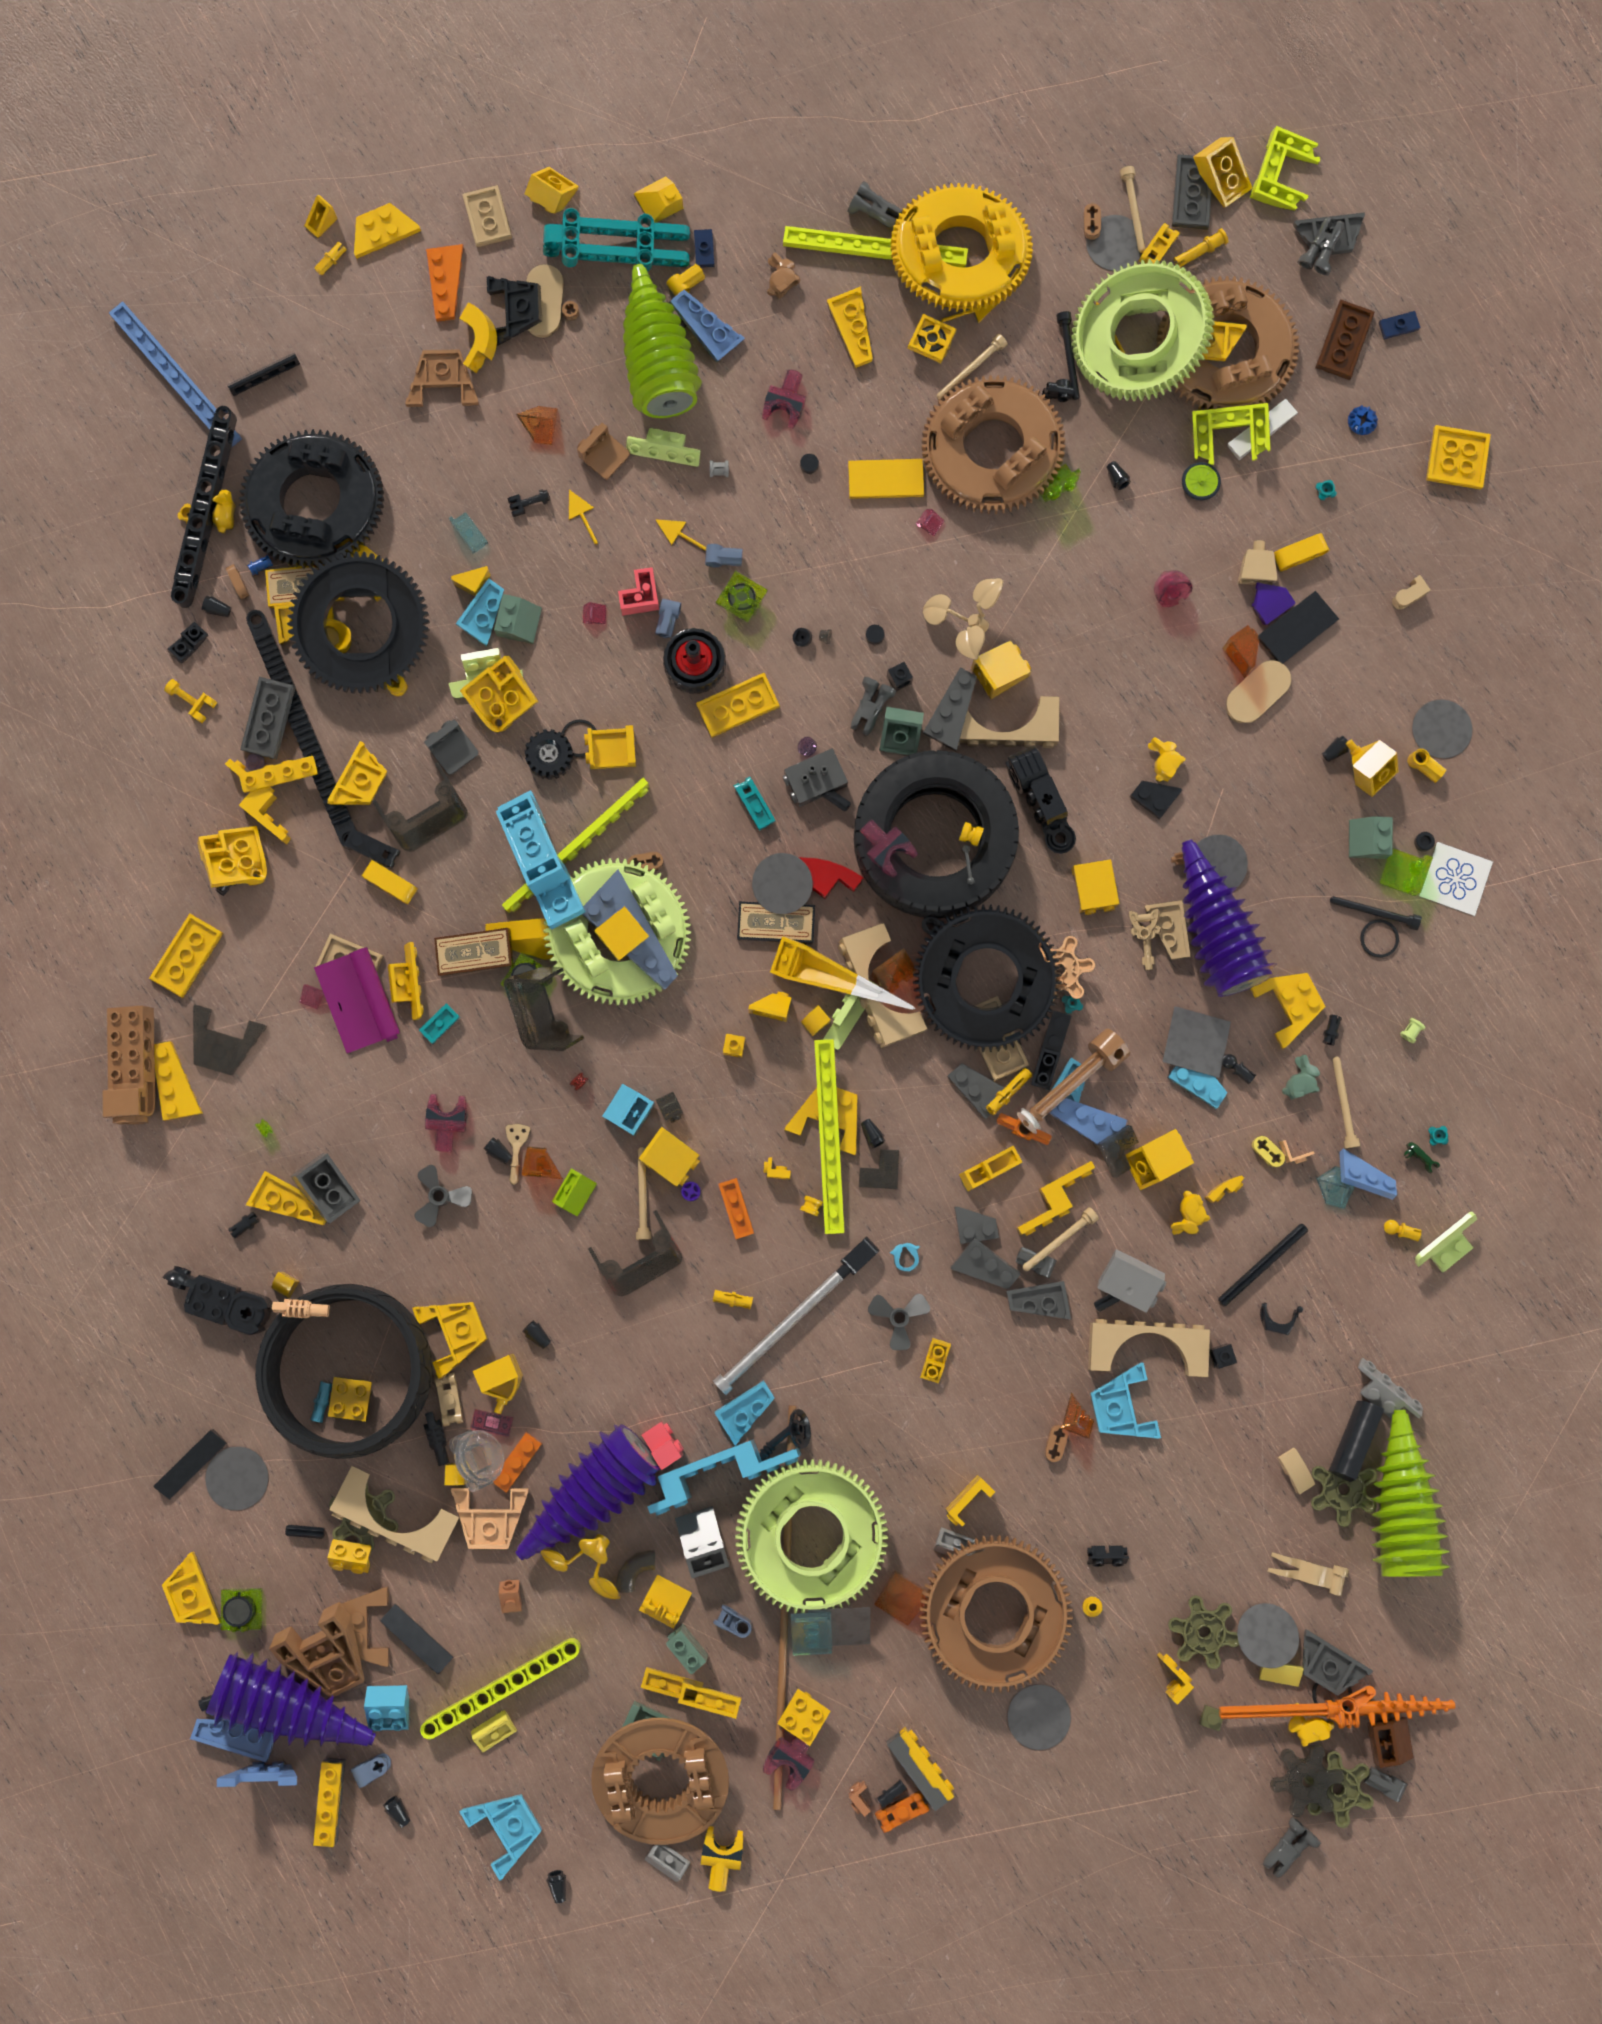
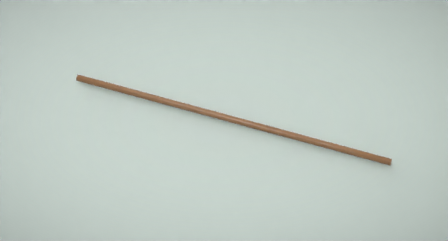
[773,1405,796,1810]

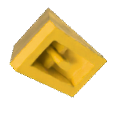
[304,195,338,238]
[451,566,490,596]

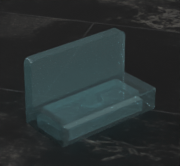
[449,512,488,554]

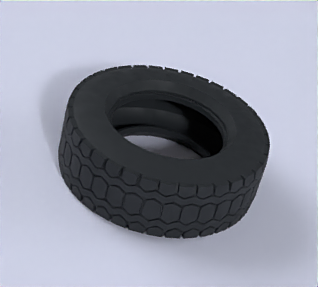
[853,750,1019,918]

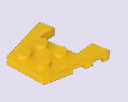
[1250,973,1326,1049]
[784,1088,857,1156]
[412,1302,488,1379]

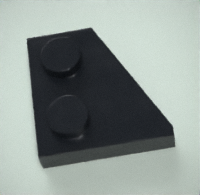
[1129,780,1182,820]

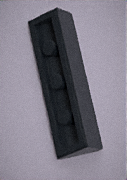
[228,352,300,396]
[153,1429,227,1500]
[380,1604,453,1674]

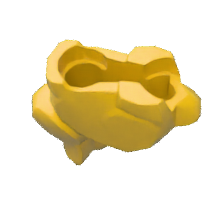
[213,490,236,533]
[1148,737,1186,782]
[1171,1191,1210,1235]
[1288,1703,1334,1747]

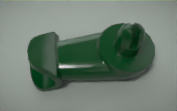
[1404,1142,1440,1174]

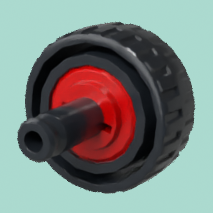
[663,628,726,694]

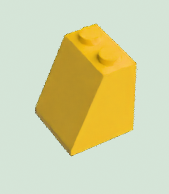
[971,640,1031,699]
[639,1127,700,1187]
[1123,1129,1194,1190]

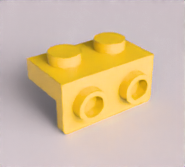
[327,1539,371,1574]

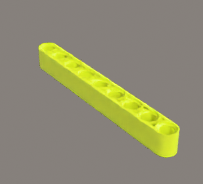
[420,1638,581,1739]

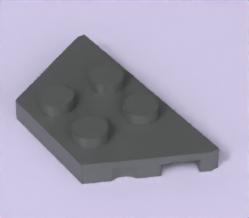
[1293,212,1365,257]
[1302,1629,1373,1696]

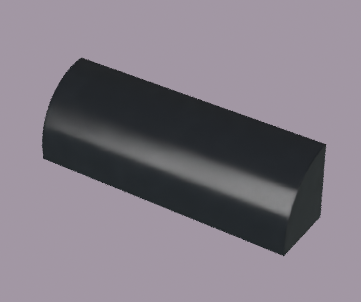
[1328,1401,1384,1482]

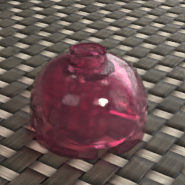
[1154,570,1193,607]

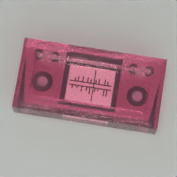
[470,1409,514,1437]

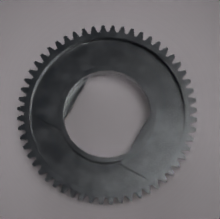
[287,552,430,694]

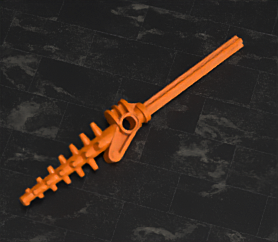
[1219,1686,1456,1729]

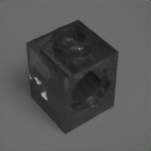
[656,1092,684,1123]

